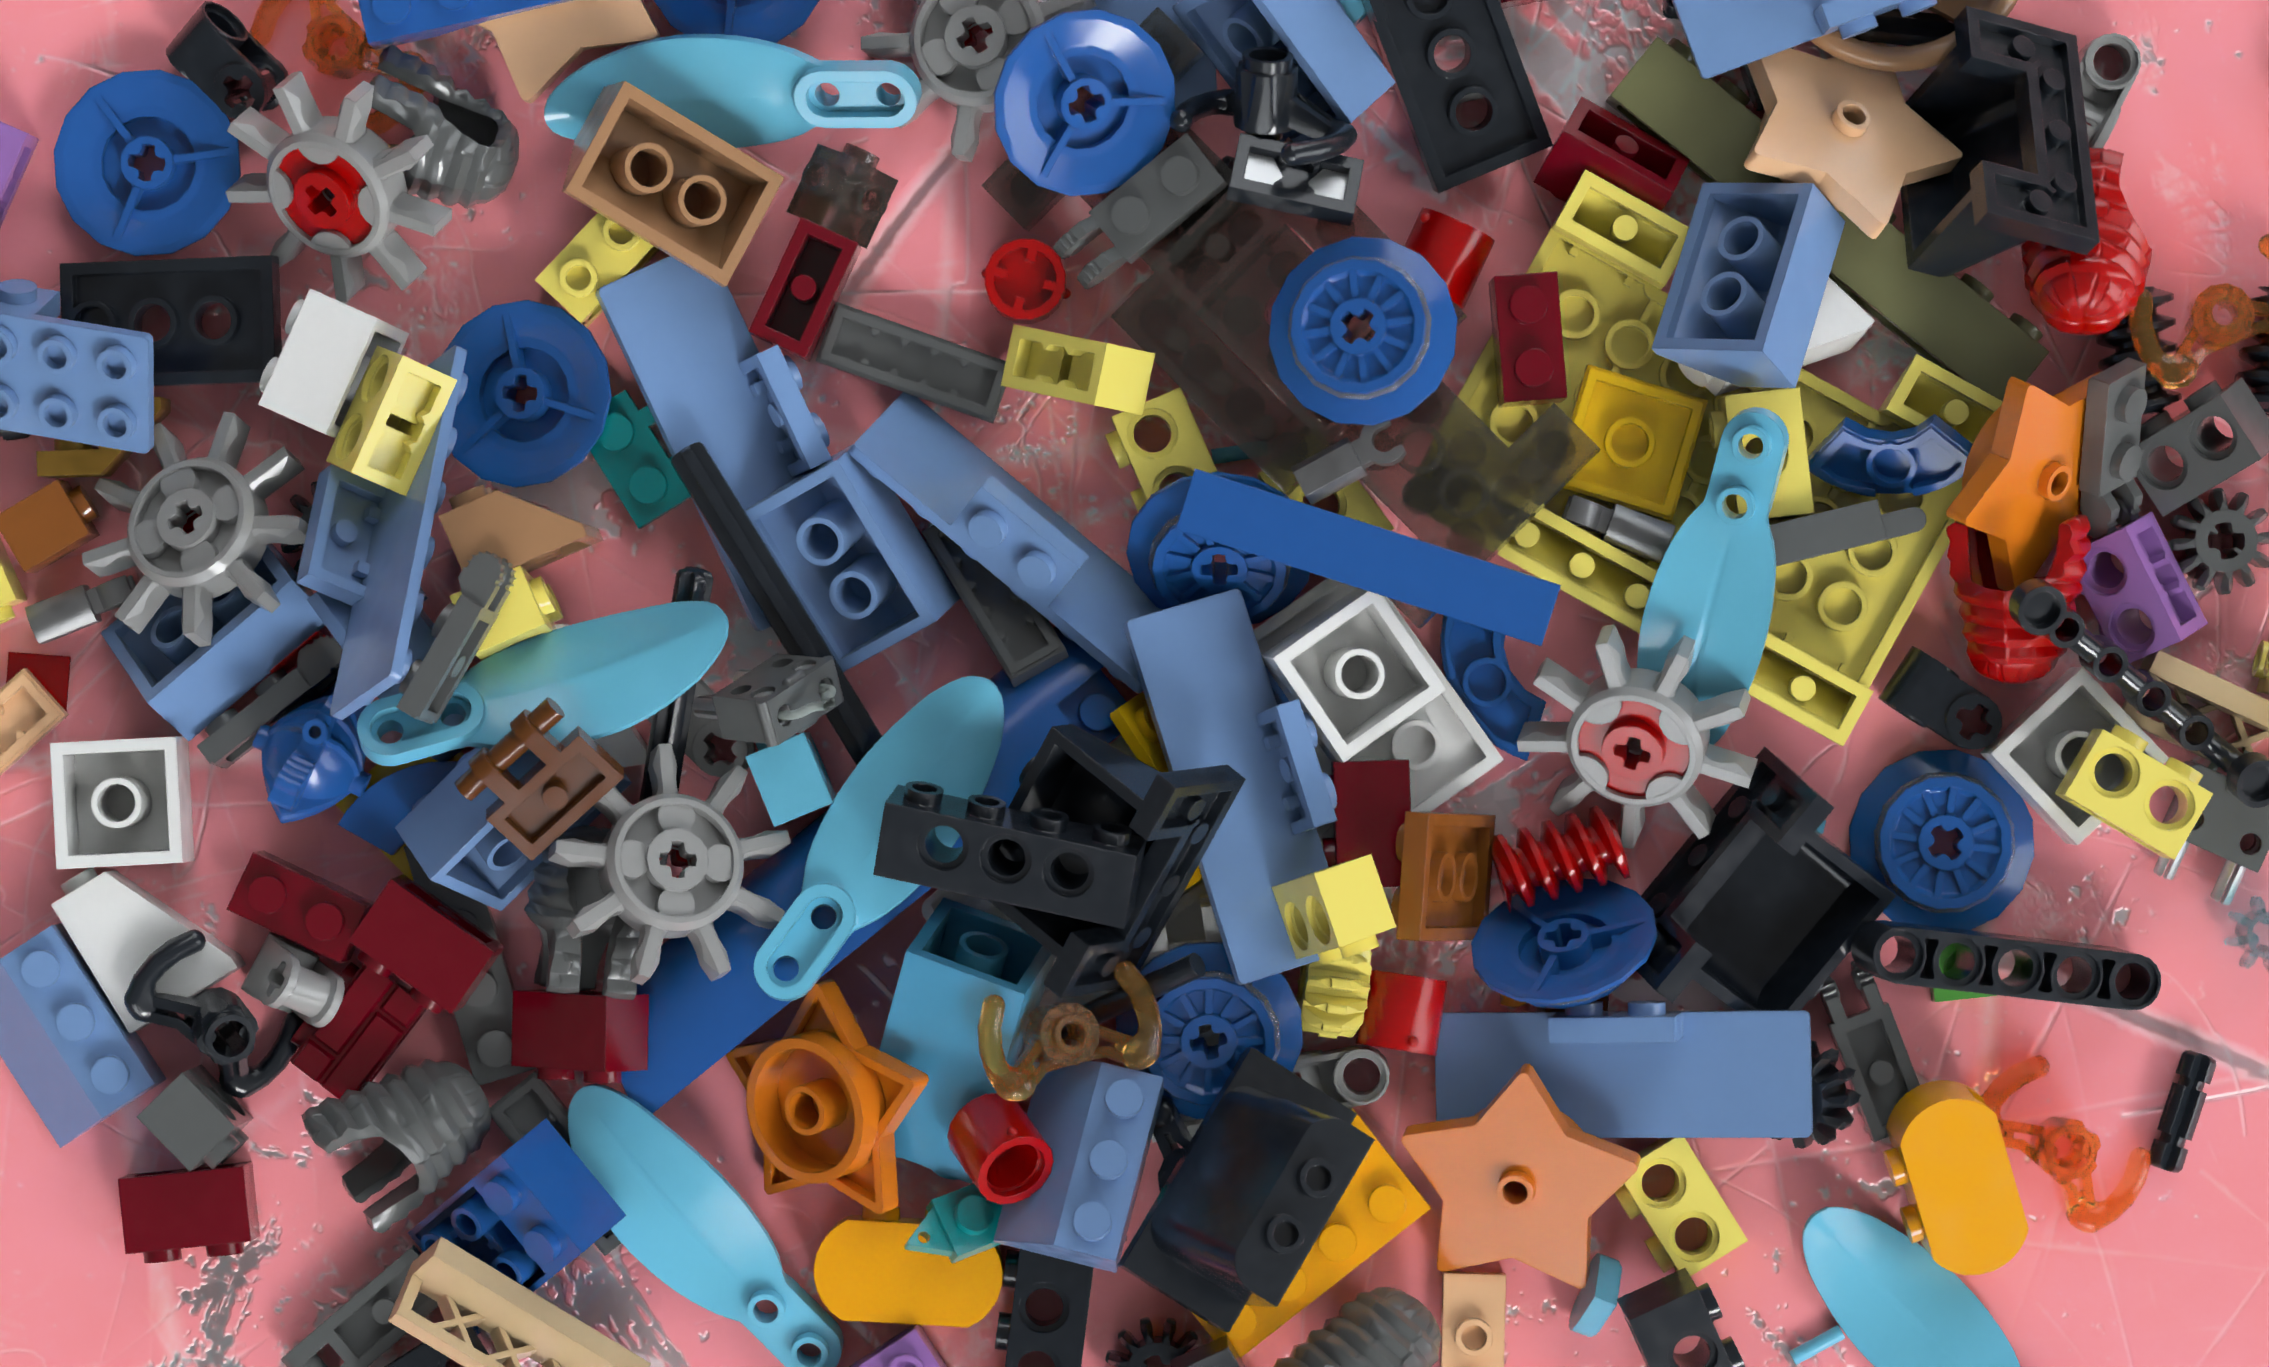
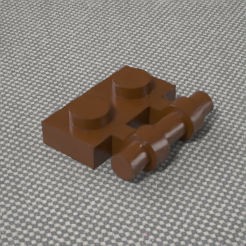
[454,697,624,861]

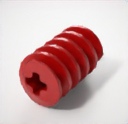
[1492,806,1631,913]

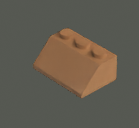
[562,81,785,287]
[438,485,604,573]

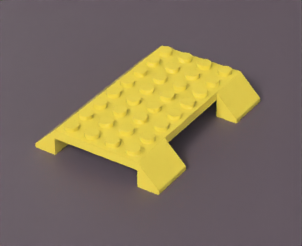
[1401,169,2003,747]

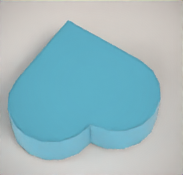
[1569,1253,1622,1337]

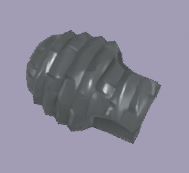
[370,44,519,209]
[524,825,640,1000]
[301,1059,492,1234]
[1274,1287,1441,1367]

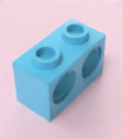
[745,732,836,827]

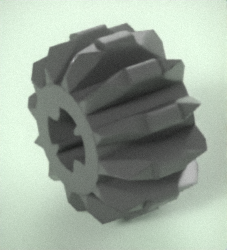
[2167,488,2269,595]

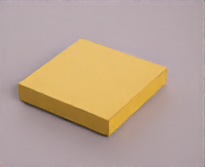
[1550,364,1708,522]

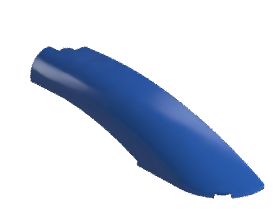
[621,626,1127,1114]

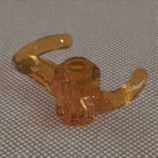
[249,0,427,135]
[2129,234,2269,389]
[978,961,1162,1101]
[1981,1055,2152,1233]

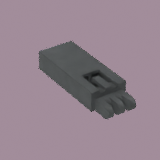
[1770,499,1927,567]

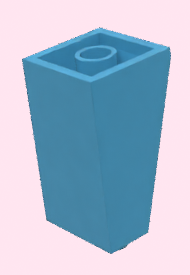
[879,897,1056,1184]

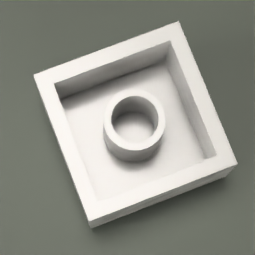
[258,288,410,438]
[1261,588,1446,763]
[1980,667,2169,845]
[50,736,195,869]

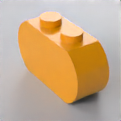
[1883,1080,2029,1275]
[814,1206,1004,1328]

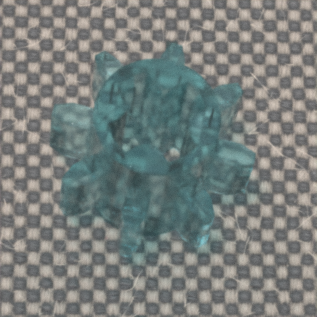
[2223,895,2269,972]

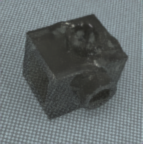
[786,143,898,249]

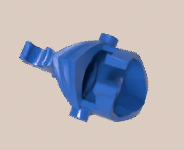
[252,682,372,824]

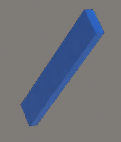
[1176,469,1561,646]

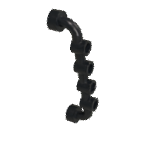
[2009,578,2269,808]

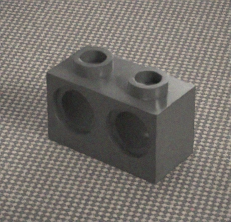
[2137,377,2269,517]
[137,1064,253,1172]

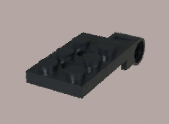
[1361,0,1553,194]
[60,255,282,387]

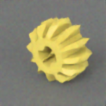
[1296,950,1372,1039]

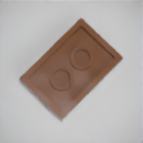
[1391,811,1496,941]

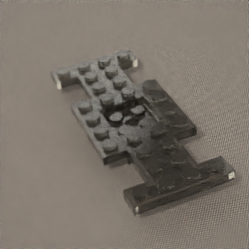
[981,7,1601,629]

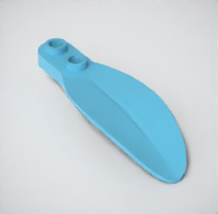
[544,34,922,148]
[1637,407,1789,745]
[357,601,729,766]
[754,675,1004,1001]
[568,1083,844,1367]
[1802,1207,2020,1367]

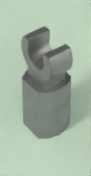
[1291,420,1407,505]
[1561,495,1675,563]
[25,575,136,644]

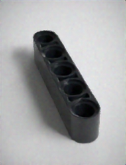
[1851,920,2161,1010]

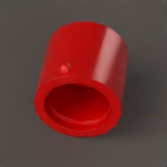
[1404,207,1495,310]
[981,238,1071,324]
[1356,970,1448,1056]
[947,1093,1054,1205]

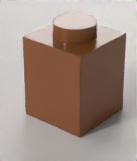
[0,479,100,573]

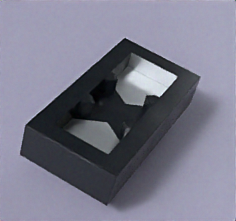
[1226,133,1364,226]

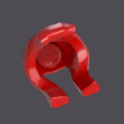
[2021,148,2152,335]
[1946,514,2091,684]

